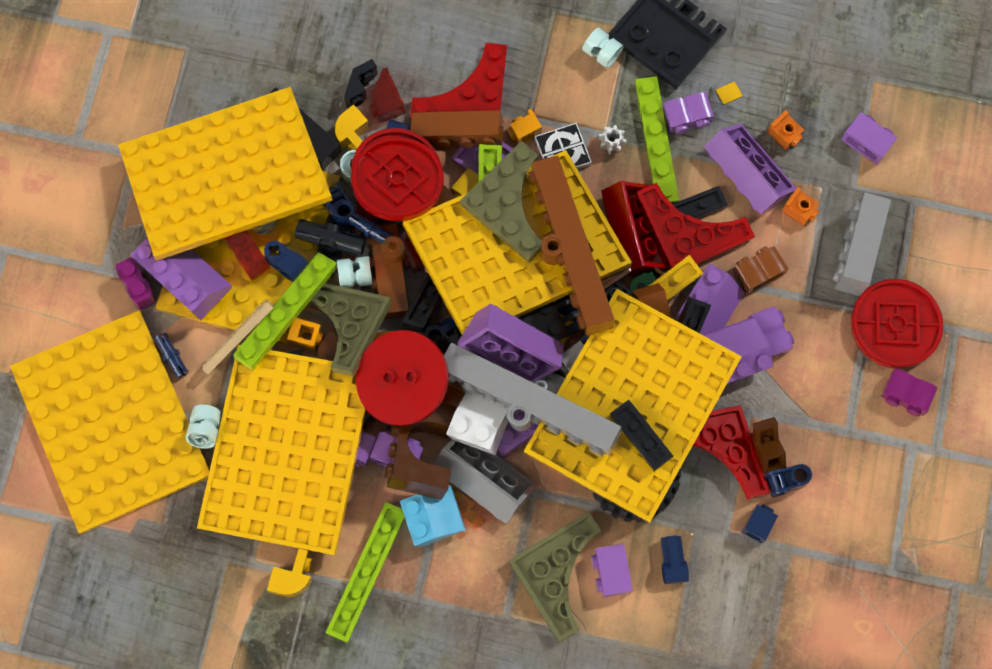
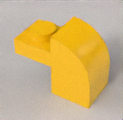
[335,104,369,151]
[267,548,312,597]

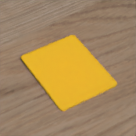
[716,81,743,104]

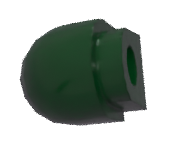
[630,272,656,295]

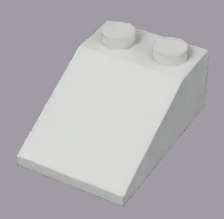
[446,391,508,455]

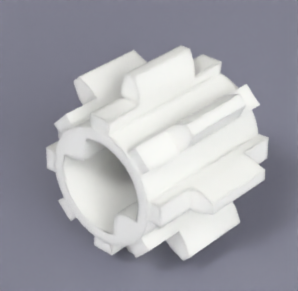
[598,125,626,154]

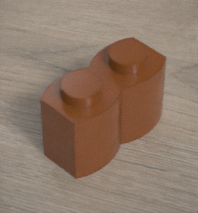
[733,246,789,294]

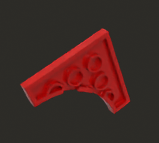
[410,43,507,121]
[635,183,755,269]
[693,405,770,500]

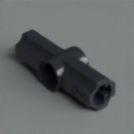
[295,219,366,257]

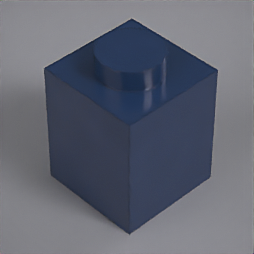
[741,504,778,544]

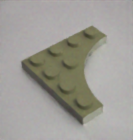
[460,141,542,263]
[308,283,392,377]
[508,511,601,643]

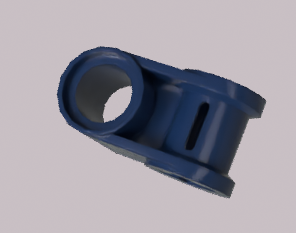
[323,182,355,228]
[264,241,309,282]
[764,464,812,497]

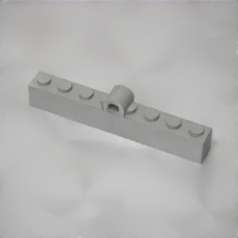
[444,343,622,457]

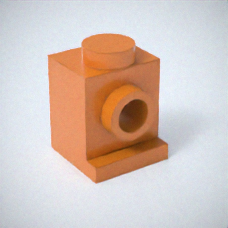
[767,110,804,150]
[782,187,820,226]

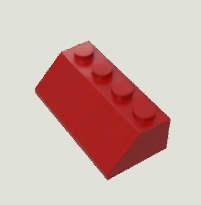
[601,181,670,277]

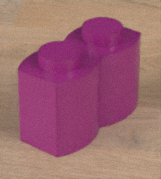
[116,257,156,311]
[881,368,937,416]

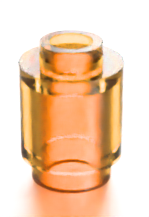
[381,236,405,265]

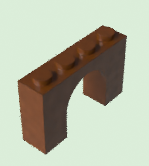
[384,403,458,500]

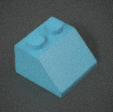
[400,486,466,547]

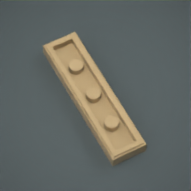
[202,299,273,374]

